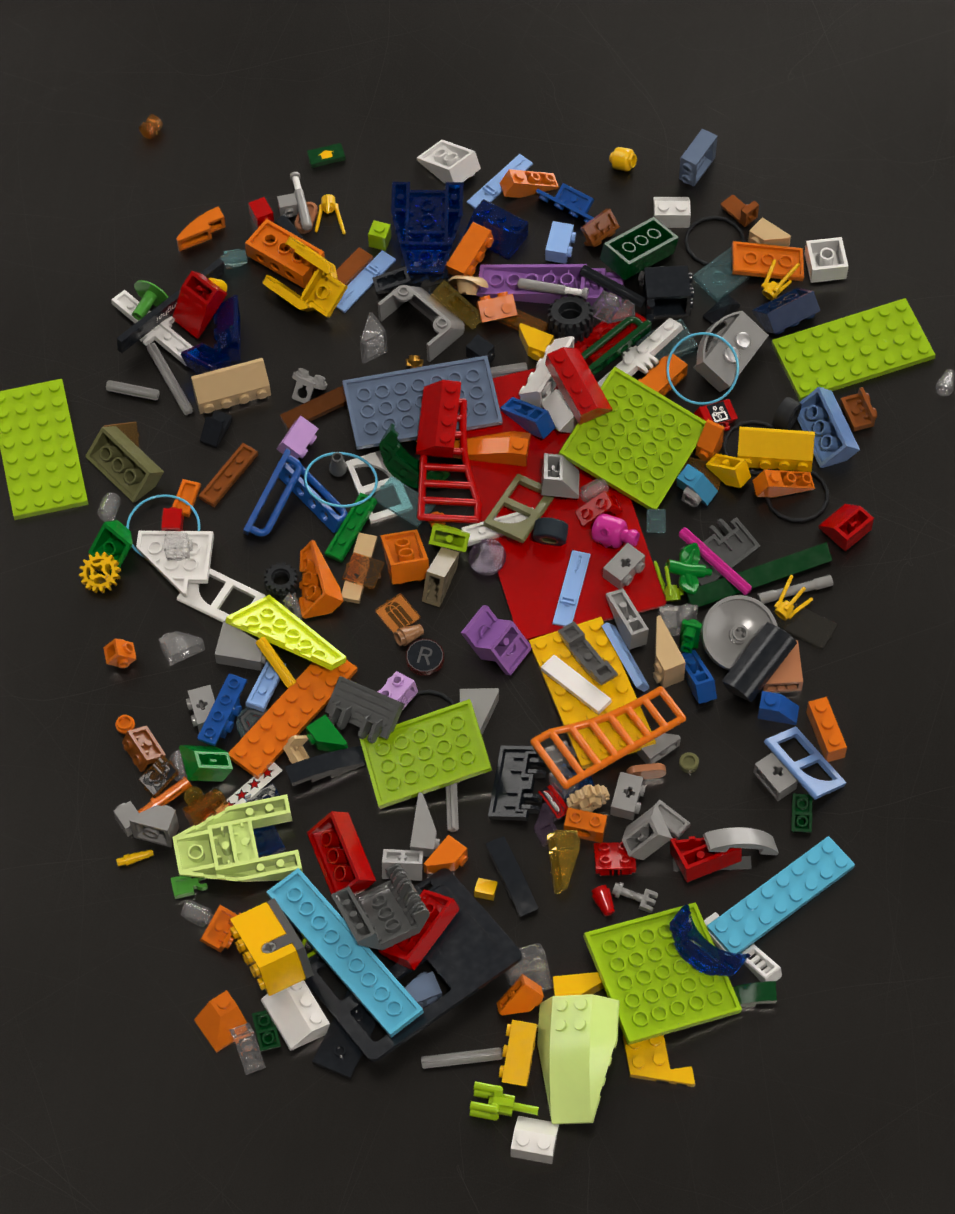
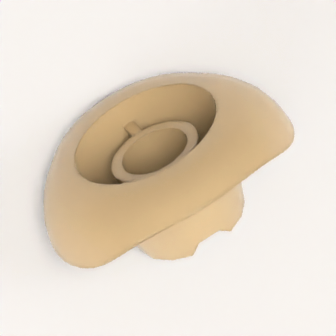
[447,275,489,295]

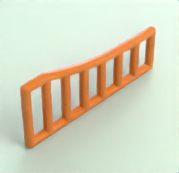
[530,686,686,789]

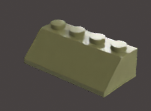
[85,426,164,502]

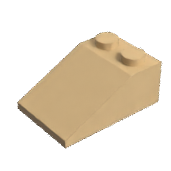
[653,615,686,688]

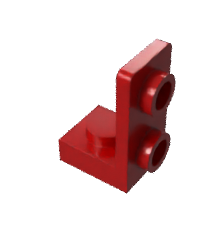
[576,491,623,526]

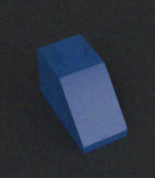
[758,691,799,725]

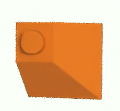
[194,990,251,1053]

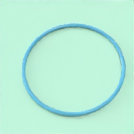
[666,332,739,405]
[304,452,378,508]
[126,494,200,557]

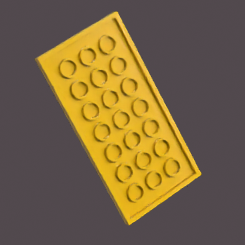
[529,617,656,769]

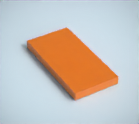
[731,241,804,281]

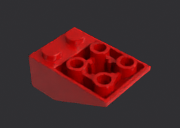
[173,271,228,339]

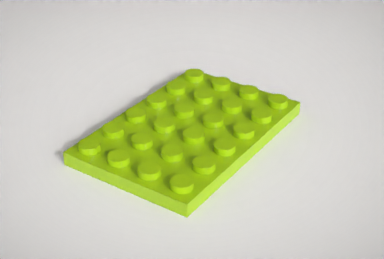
[359,699,492,809]

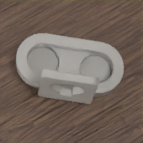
[292,368,327,403]

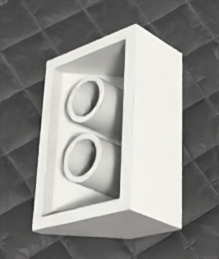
[261,980,330,1051]

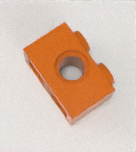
[563,807,607,843]

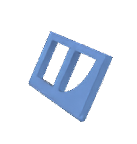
[764,726,846,800]

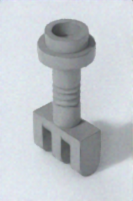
[612,882,658,913]

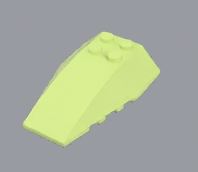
[537,994,620,1124]

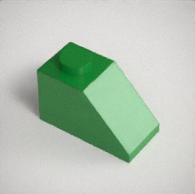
[306,715,348,752]

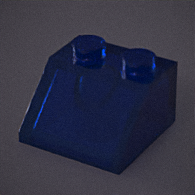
[181,343,232,374]

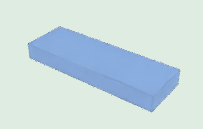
[246,660,286,712]

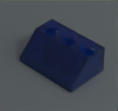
[464,199,528,259]
[214,295,241,362]

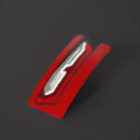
[538,785,568,819]

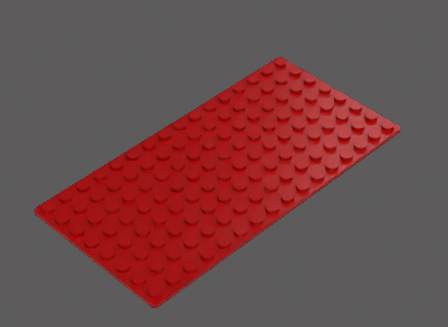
[455,368,666,640]

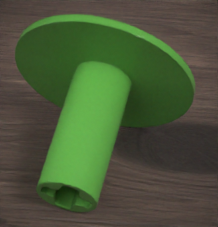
[132,280,169,320]

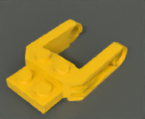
[262,236,348,318]

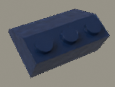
[752,287,820,335]

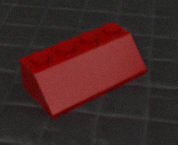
[545,347,613,425]
[416,380,461,458]
[307,811,376,895]

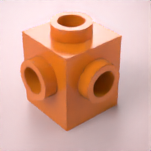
[103,638,136,668]

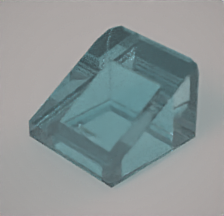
[646,509,666,533]

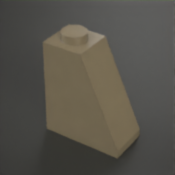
[422,547,460,607]

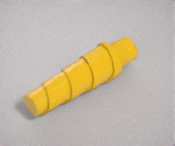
[116,849,154,867]

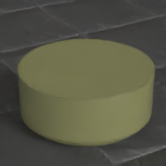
[679,752,699,773]

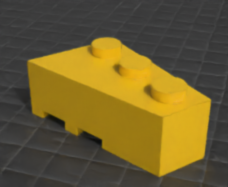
[499,1020,538,1087]

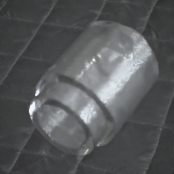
[580,479,609,502]
[97,492,121,522]
[169,750,188,781]
[181,901,213,927]

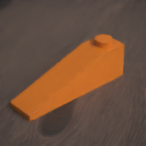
[453,431,531,466]
[299,540,344,619]

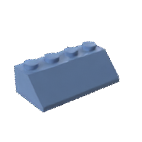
[797,387,860,468]

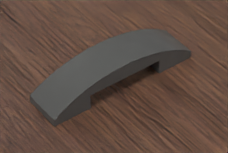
[558,621,618,685]

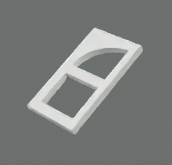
[346,451,413,524]
[176,568,266,631]

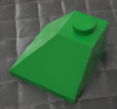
[88,520,133,573]

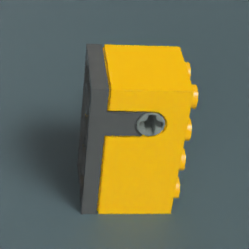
[230,898,314,996]

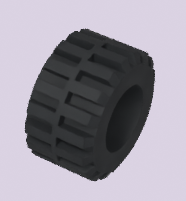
[548,295,594,343]

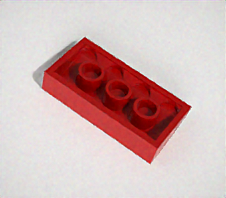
[574,306,646,366]
[378,889,460,970]

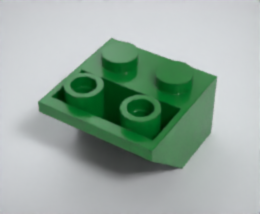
[179,745,233,782]

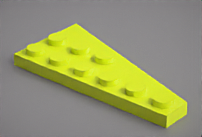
[225,595,346,670]

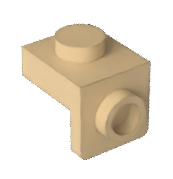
[283,735,310,764]

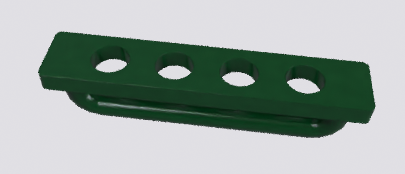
[581,316,652,376]

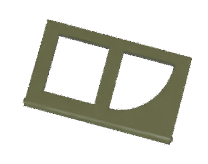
[483,474,555,543]

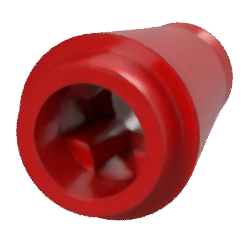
[591,885,615,916]

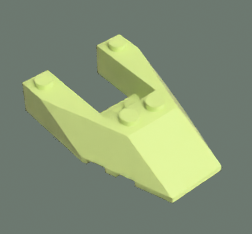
[172,794,303,882]

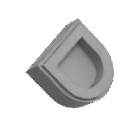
[681,487,701,507]

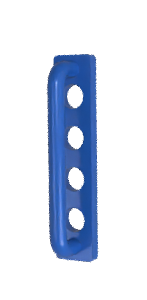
[243,448,302,537]
[277,461,348,533]

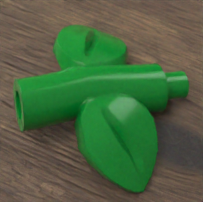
[666,543,712,594]

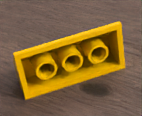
[737,427,815,472]

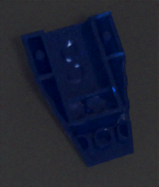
[391,182,463,274]

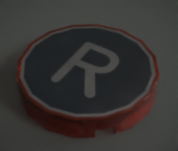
[406,639,444,676]

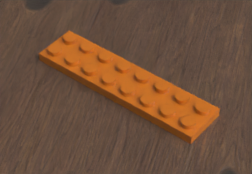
[229,660,357,779]

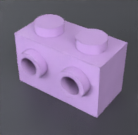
[277,416,319,459]
[377,671,418,709]

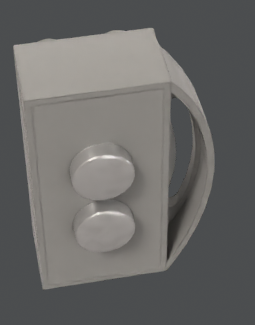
[693,311,769,392]

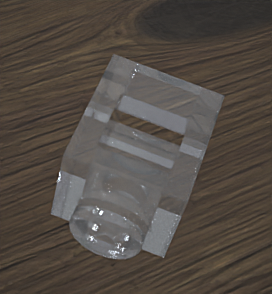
[549,763,579,799]

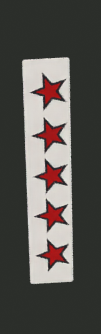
[202,763,282,822]

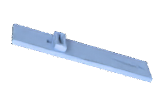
[467,154,533,212]
[336,250,396,313]
[552,550,591,627]

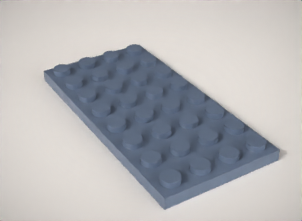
[342,355,503,450]

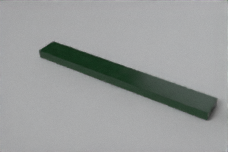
[685,542,832,609]

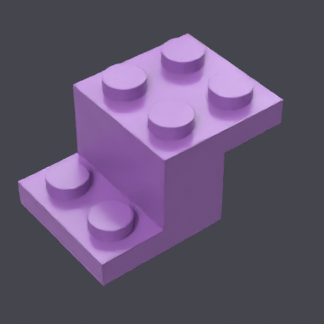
[461,605,532,676]

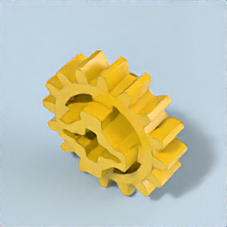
[79,552,121,594]

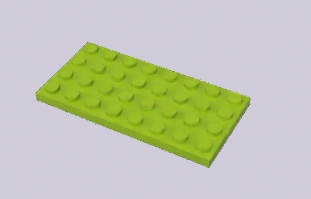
[771,298,935,401]
[0,379,89,520]

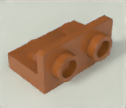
[580,209,620,247]
[122,725,166,772]

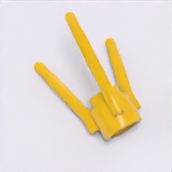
[315,194,346,235]
[761,259,800,300]
[774,575,813,621]

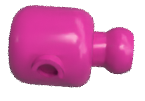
[591,514,640,548]

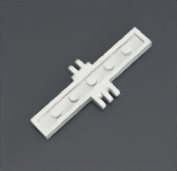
[111,290,200,366]
[598,318,684,388]

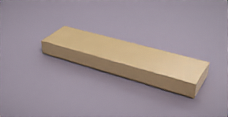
[341,533,377,604]

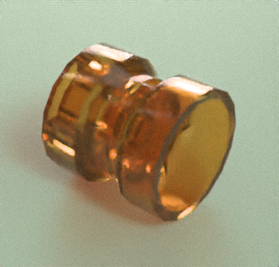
[139,114,163,139]

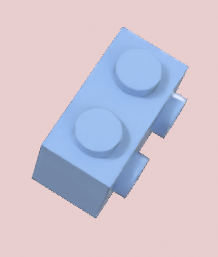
[545,221,576,264]

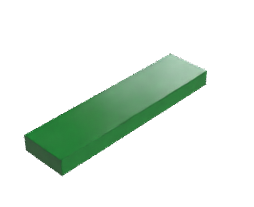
[324,492,378,563]

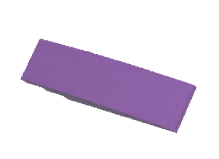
[476,264,625,306]

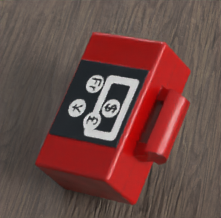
[694,399,738,432]

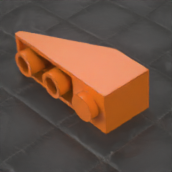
[500,169,559,198]
[752,470,815,498]

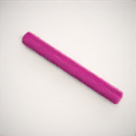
[679,527,752,595]

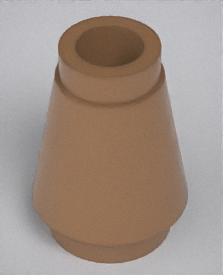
[394,624,424,646]

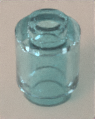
[220,248,247,269]

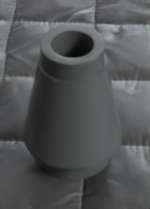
[329,452,347,477]

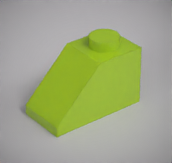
[429,523,470,552]

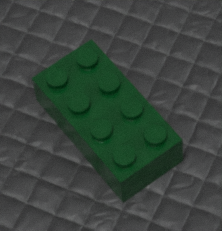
[600,217,679,280]

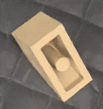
[748,217,791,247]

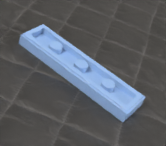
[602,622,650,692]

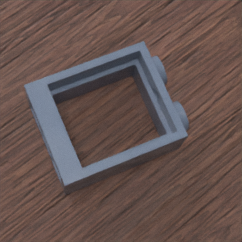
[679,129,718,186]

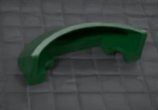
[379,423,450,489]

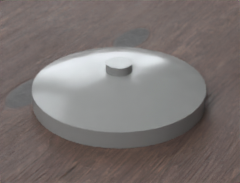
[701,595,777,671]

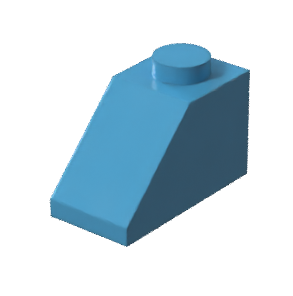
[677,464,718,506]

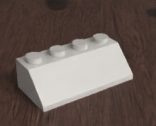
[519,336,575,408]

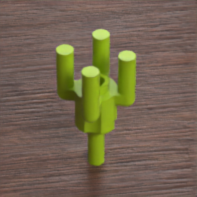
[469,1081,539,1121]

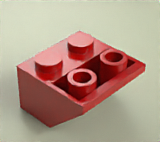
[818,504,874,551]

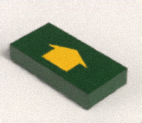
[307,143,346,168]

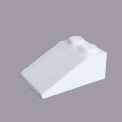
[417,140,481,187]

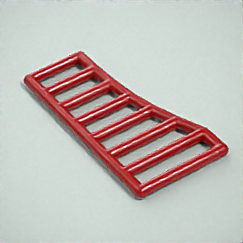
[417,398,482,524]

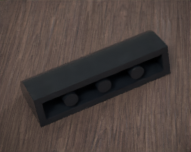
[722,622,797,703]

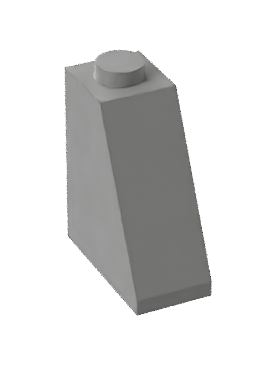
[215,621,267,671]
[460,688,499,734]

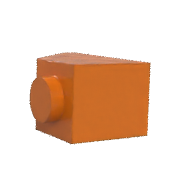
[695,419,725,461]
[424,835,468,874]
[497,974,544,1016]

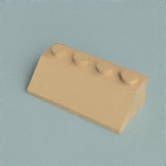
[191,358,271,414]

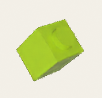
[368,220,391,251]

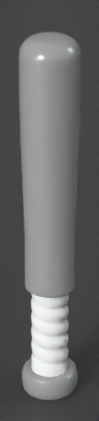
[290,172,312,231]
[517,278,589,299]

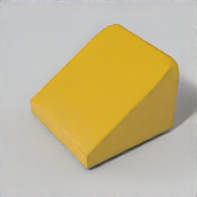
[474,878,498,901]

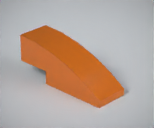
[176,206,226,251]

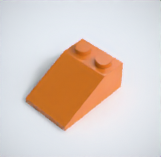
[380,529,429,584]

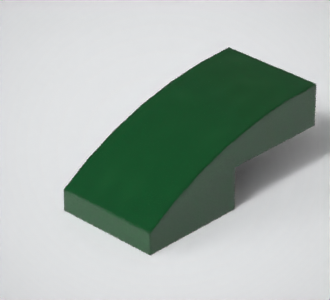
[733,981,777,1007]

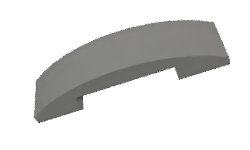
[703,827,779,855]

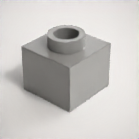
[277,193,298,217]

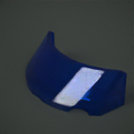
[669,904,751,976]

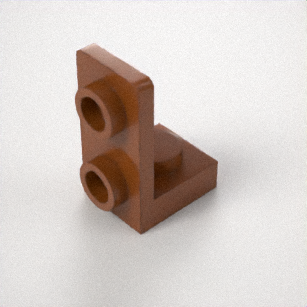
[721,195,759,227]

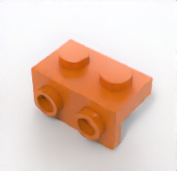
[476,292,518,323]
[199,905,241,953]

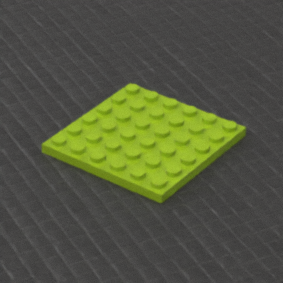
[558,366,706,513]
[583,902,742,1045]

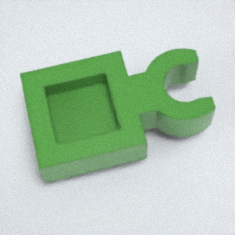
[171,876,208,899]

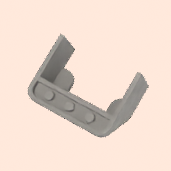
[378,285,465,362]

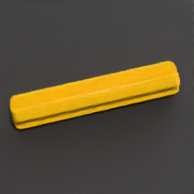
[256,637,296,688]

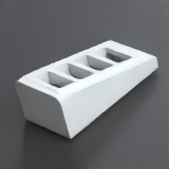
[738,944,782,982]

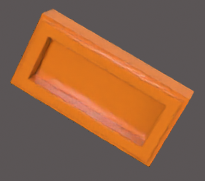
[172,479,201,517]

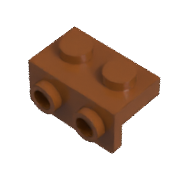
[840,387,877,432]

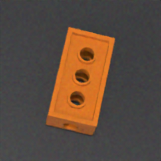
[245,219,325,288]

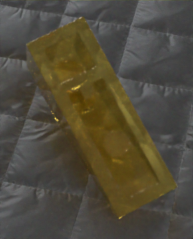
[430,280,481,330]
[547,830,580,894]

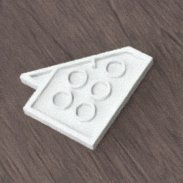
[136,531,214,597]

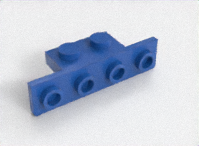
[536,183,594,223]
[197,674,247,746]

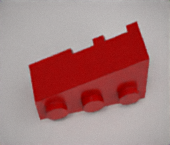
[670,836,742,882]

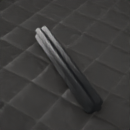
[580,265,646,307]

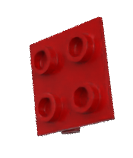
[594,842,636,876]

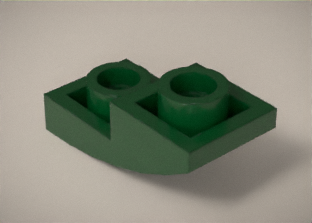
[791,793,813,833]
[252,1010,281,1052]

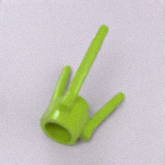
[654,561,684,602]

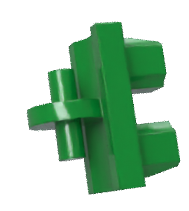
[679,619,702,653]

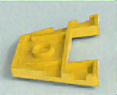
[623,1035,695,1087]

